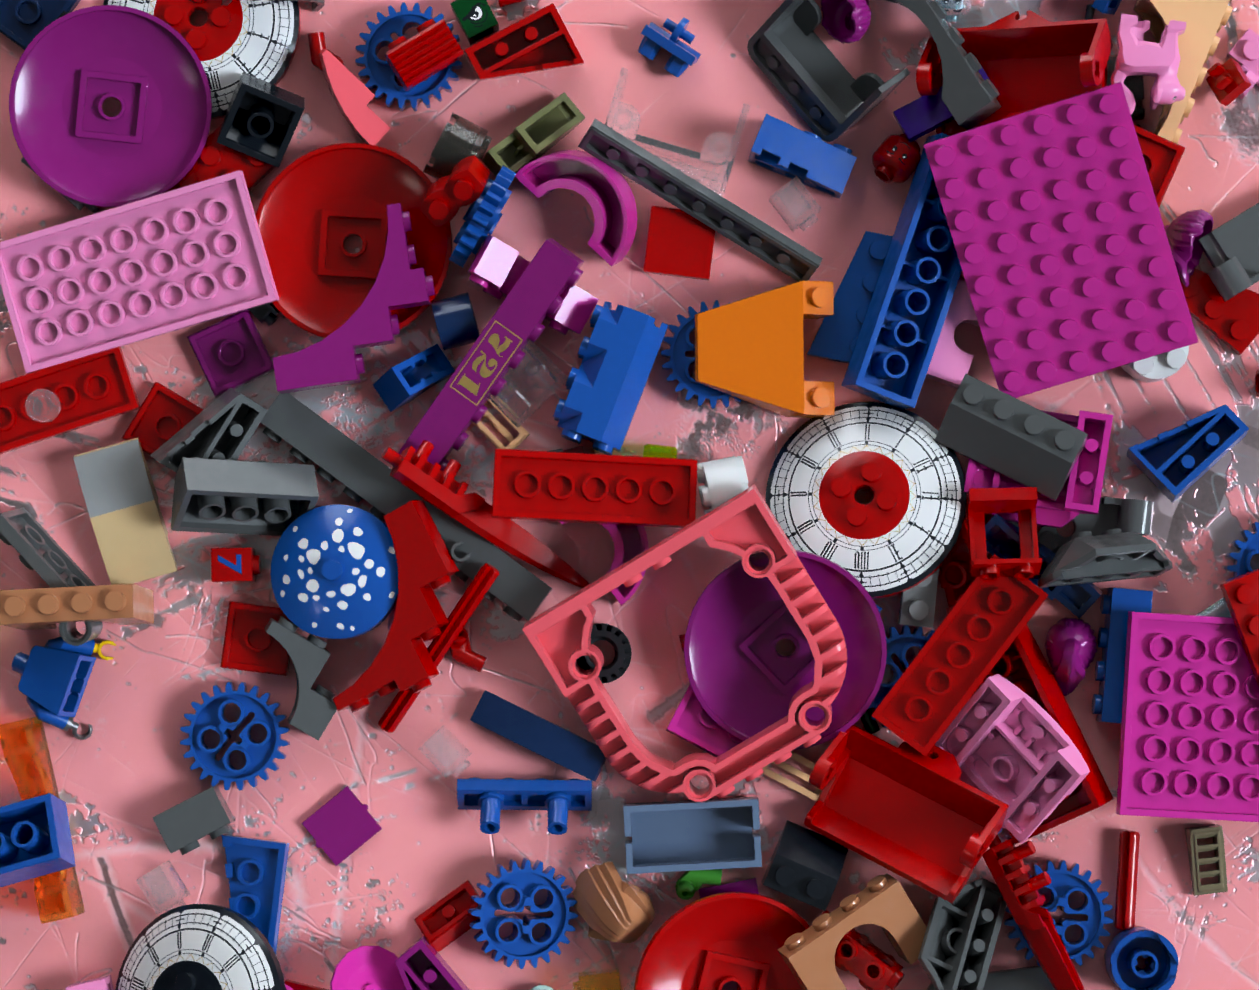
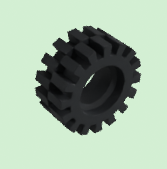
[577,623,632,683]

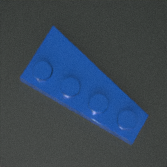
[807,231,893,364]
[222,835,290,955]

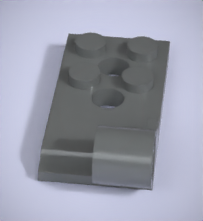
[1197,203,1259,302]
[1007,497,1154,554]
[0,507,103,646]

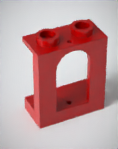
[966,487,1042,580]

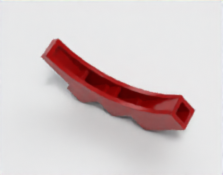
[333,500,459,713]

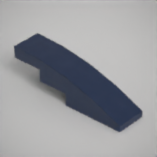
[985,513,1103,619]
[470,690,606,782]

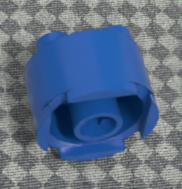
[1104,927,1178,990]

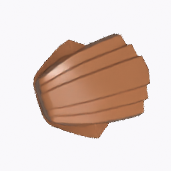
[572,862,655,943]

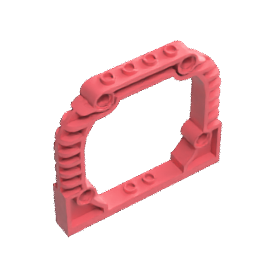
[522,484,847,802]

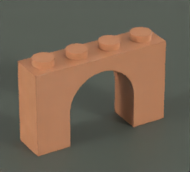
[0,584,154,630]
[778,873,927,990]

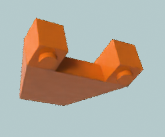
[695,280,835,418]

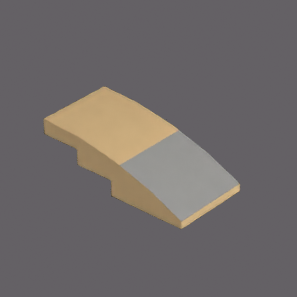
[73,437,178,585]

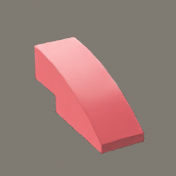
[319,49,391,145]

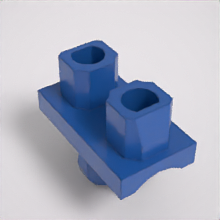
[638,17,701,77]

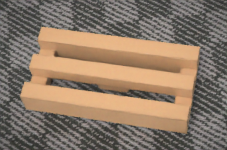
[472,395,530,450]
[762,751,822,802]

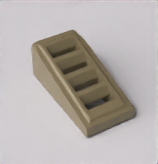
[1185,824,1228,896]

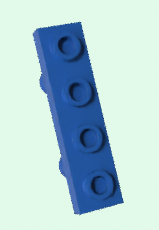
[457,778,592,835]

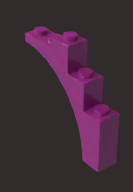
[273,203,435,394]

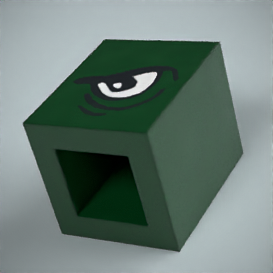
[450,0,499,45]

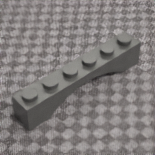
[886,0,1002,130]

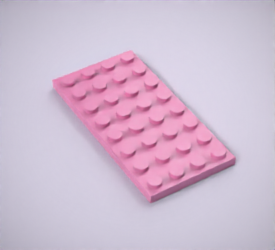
[0,170,280,374]

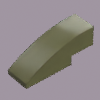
[482,92,585,177]

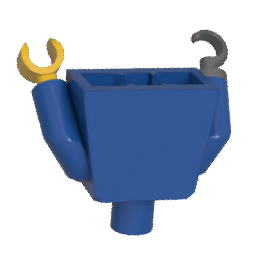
[12,637,116,740]

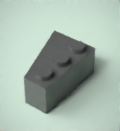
[150,387,268,473]

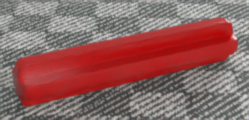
[1114,830,1140,930]

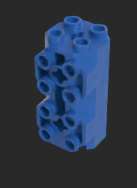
[553,301,668,455]

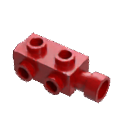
[821,910,905,990]

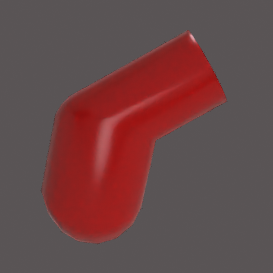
[449,628,487,672]

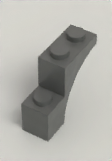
[264,616,337,741]

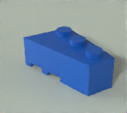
[748,114,857,199]
[1126,404,1249,503]

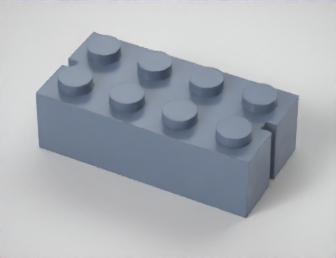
[623,796,762,874]

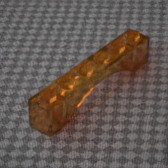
[0,717,85,924]

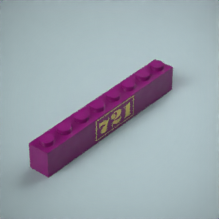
[398,238,584,471]

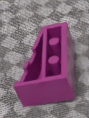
[395,936,469,990]

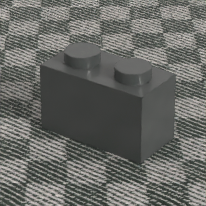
[153,786,235,855]

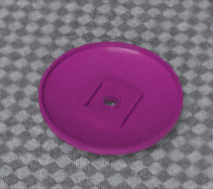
[9,5,212,207]
[684,550,887,750]

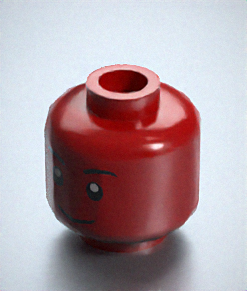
[872,134,921,183]

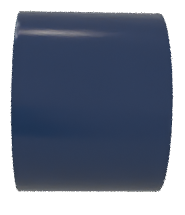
[431,292,480,351]

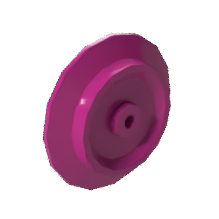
[330,946,406,990]

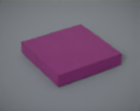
[187,309,274,398]

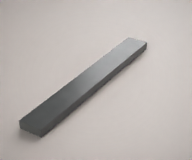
[578,119,823,282]

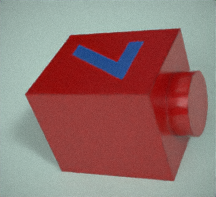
[211,547,262,583]

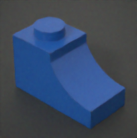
[372,344,455,412]

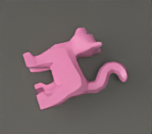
[1110,14,1186,114]

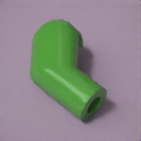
[675,869,722,900]

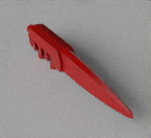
[381,440,590,588]
[982,834,1085,990]

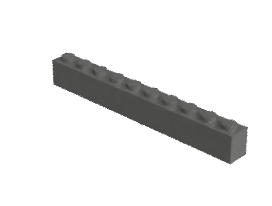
[261,393,552,622]

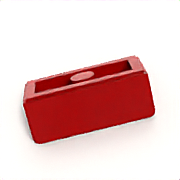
[414,880,480,952]

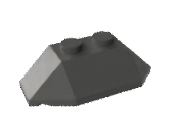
[1037,529,1173,588]
[918,878,1007,990]

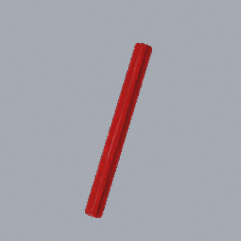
[378,563,499,733]

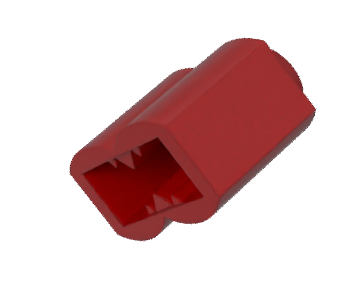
[419,155,491,227]

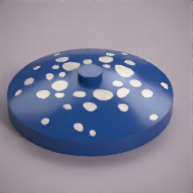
[270,504,398,639]

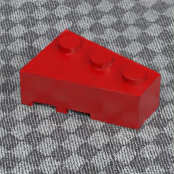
[464,3,584,81]

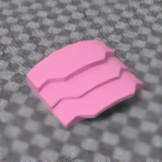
[935,674,1090,844]

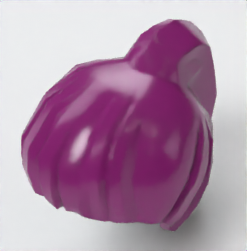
[821,0,872,44]
[1164,209,1213,287]
[1045,617,1098,696]

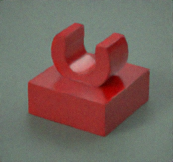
[1206,58,1251,106]

